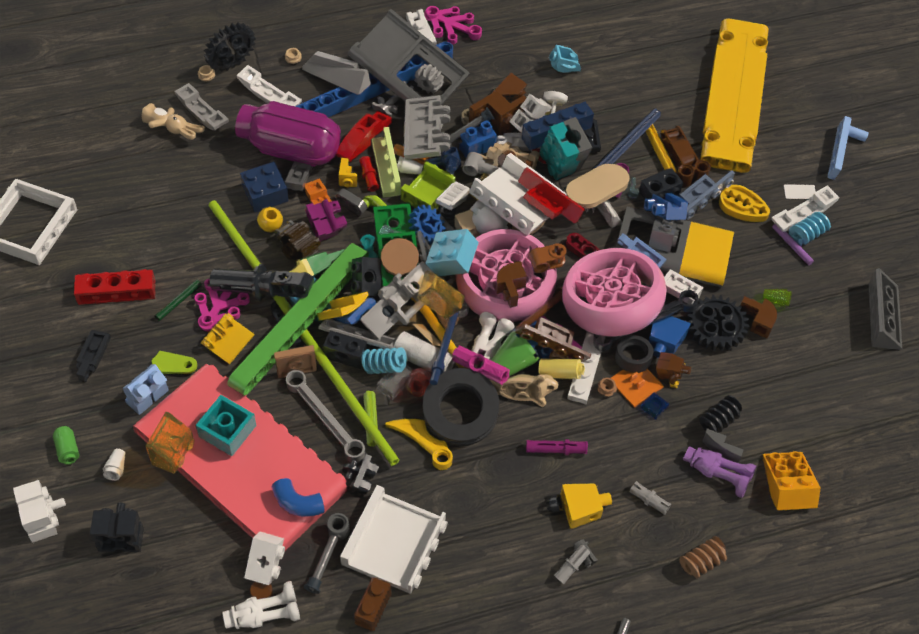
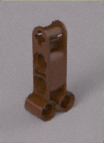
[660,126,711,188]

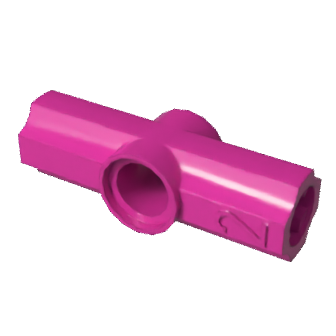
[452,345,510,385]

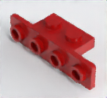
[518,167,584,223]

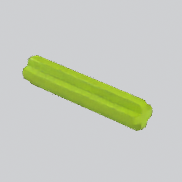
[364,391,378,446]

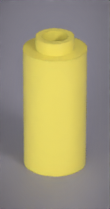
[539,358,585,379]

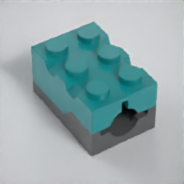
[540,117,592,180]

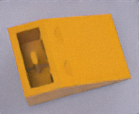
[763,451,821,510]

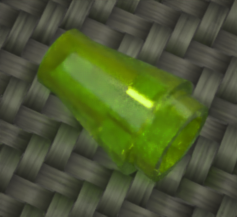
[763,289,792,307]

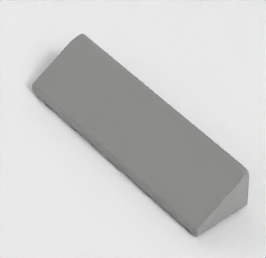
[319,319,397,349]

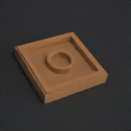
[274,345,317,378]

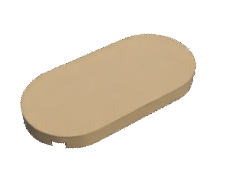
[566,164,630,209]

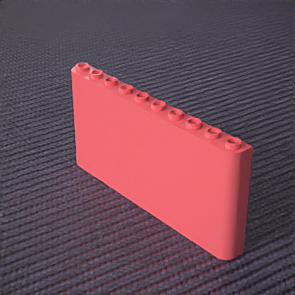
[133,364,347,550]

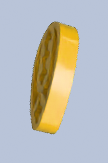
[719,185,770,222]

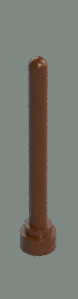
[515,285,563,331]

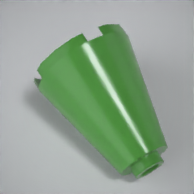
[491,331,539,377]

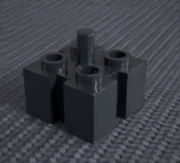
[90,502,144,552]

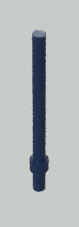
[430,294,463,385]

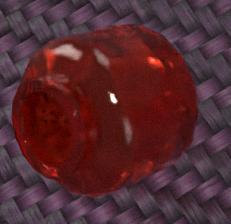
[405,368,431,397]

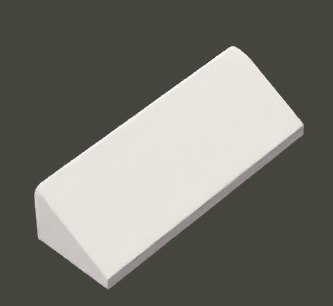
[597,200,623,228]

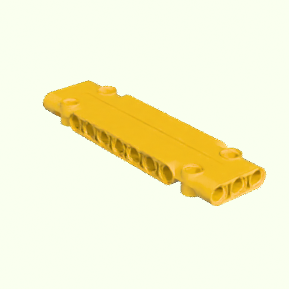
[700,19,769,173]

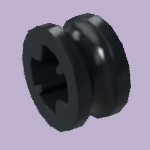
[440,206,456,221]

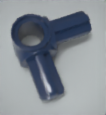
[426,147,462,174]

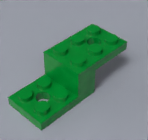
[373,204,419,288]

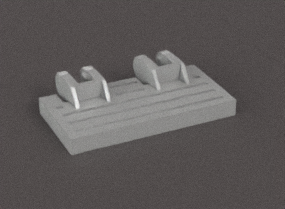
[404,95,450,160]

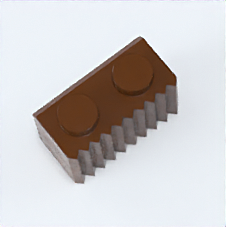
[354,577,391,631]

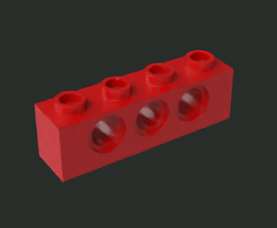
[74,269,155,305]

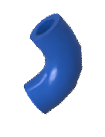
[271,478,324,517]

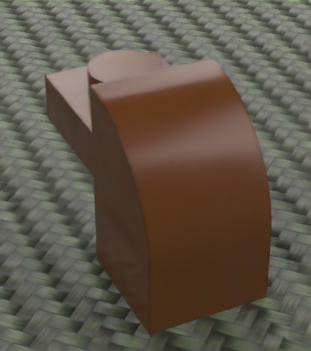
[496,261,527,308]
[740,296,777,339]

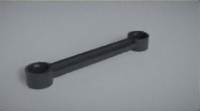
[593,290,699,351]

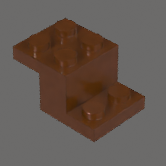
[469,91,526,136]

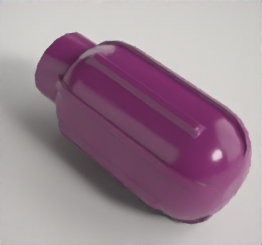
[235,101,341,167]

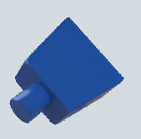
[649,316,691,358]

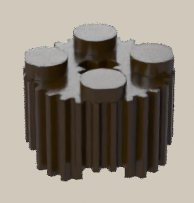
[277,221,321,264]

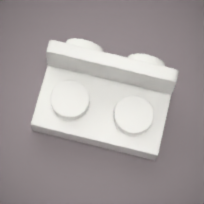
[664,269,703,305]

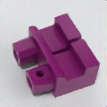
[305,199,347,242]

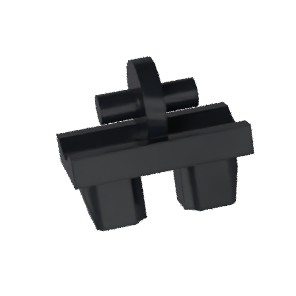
[342,454,379,494]

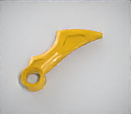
[385,419,453,470]

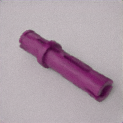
[526,439,588,455]

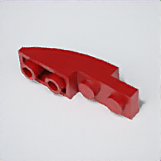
[336,111,392,162]

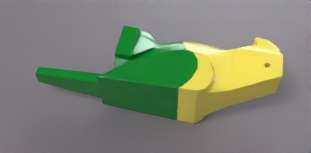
[286,249,344,278]

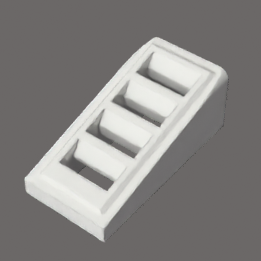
[436,182,470,210]

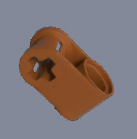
[528,243,566,273]

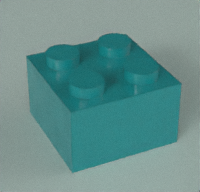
[196,395,257,456]

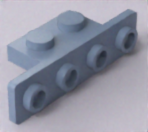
[679,170,735,220]

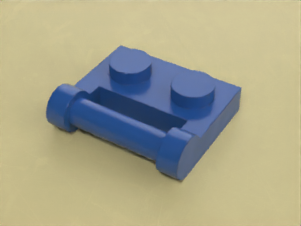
[332,298,376,325]

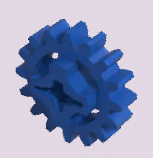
[408,205,446,245]

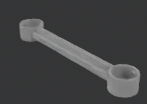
[286,370,365,462]

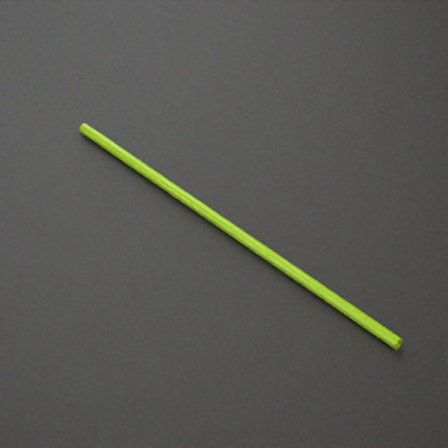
[209,200,399,466]

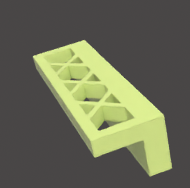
[372,127,401,198]

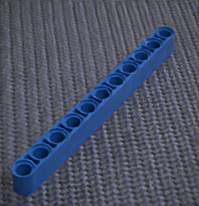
[295,42,453,117]

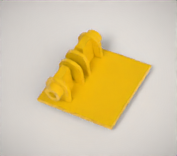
[201,313,255,364]

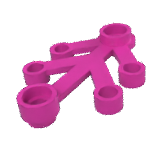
[424,6,482,44]
[195,278,250,332]

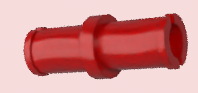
[359,156,379,192]

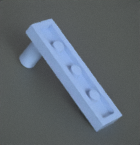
[827,116,868,180]

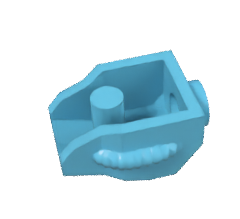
[549,45,581,73]

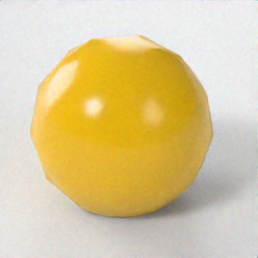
[257,207,283,233]

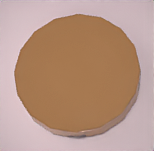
[381,238,419,276]

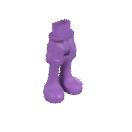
[683,446,757,498]

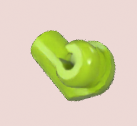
[363,195,387,207]

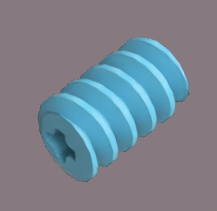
[789,212,831,246]
[362,347,407,374]

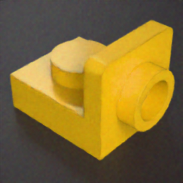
[339,158,357,187]

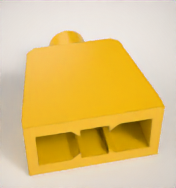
[560,483,612,529]

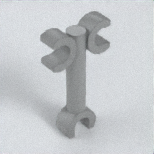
[372,81,413,117]

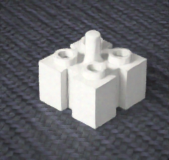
[13,480,66,543]

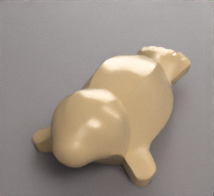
[489,374,558,407]

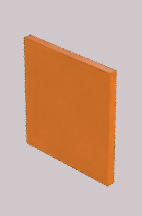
[611,359,664,408]

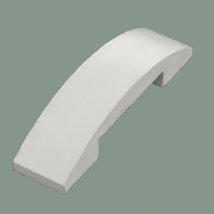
[237,65,302,106]
[771,185,839,232]

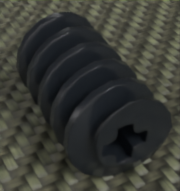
[699,395,742,433]

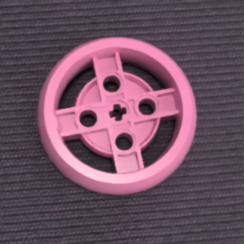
[455,229,557,322]
[562,248,667,336]

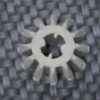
[414,64,444,94]

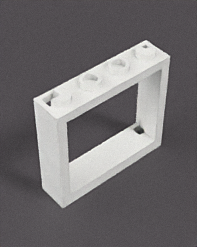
[0,179,77,265]

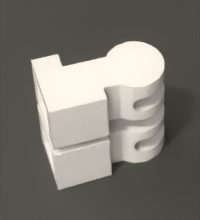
[509,94,552,133]

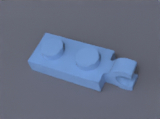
[617,233,666,268]

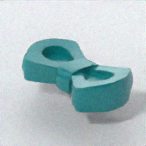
[360,234,378,258]

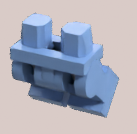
[123,364,169,415]

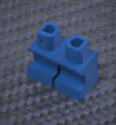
[459,120,497,158]
[644,193,688,220]

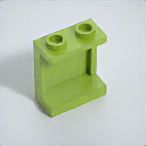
[401,161,455,210]

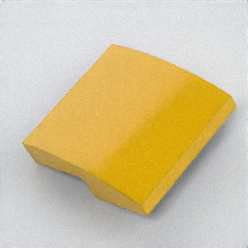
[317,292,368,321]

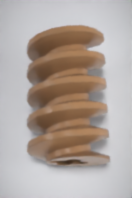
[679,536,727,579]

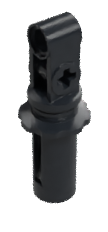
[210,264,314,301]

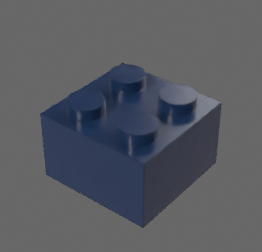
[240,162,289,213]

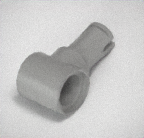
[462,152,500,176]

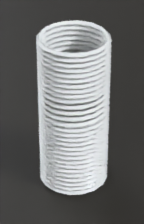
[394,331,455,372]

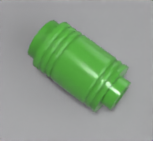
[53,426,79,464]

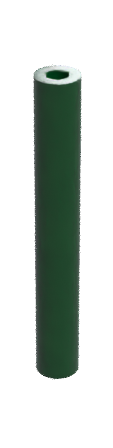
[155,279,202,321]

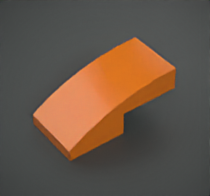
[304,178,332,205]

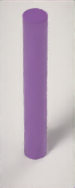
[772,224,814,266]

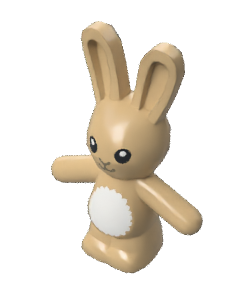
[142,103,205,140]

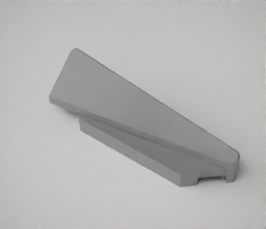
[302,51,371,95]

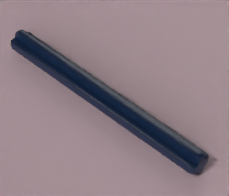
[592,108,661,170]

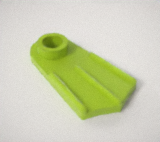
[152,351,198,374]

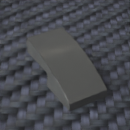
[702,429,743,463]

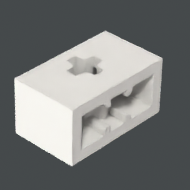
[244,532,285,585]

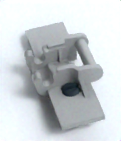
[359,261,441,339]

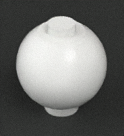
[470,200,508,234]

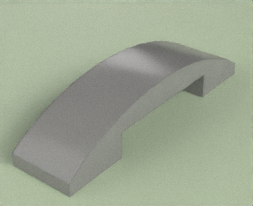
[174,83,229,130]

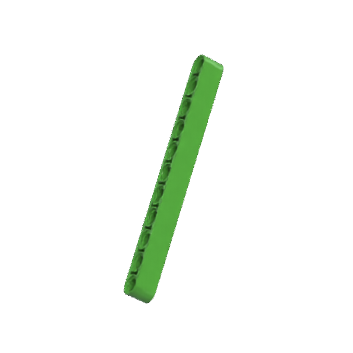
[227,243,369,396]

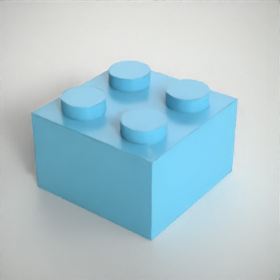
[426,229,479,276]

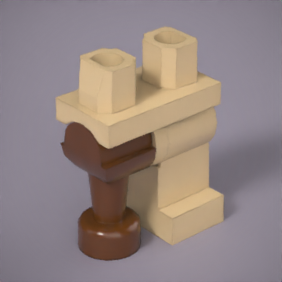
[486,142,540,170]

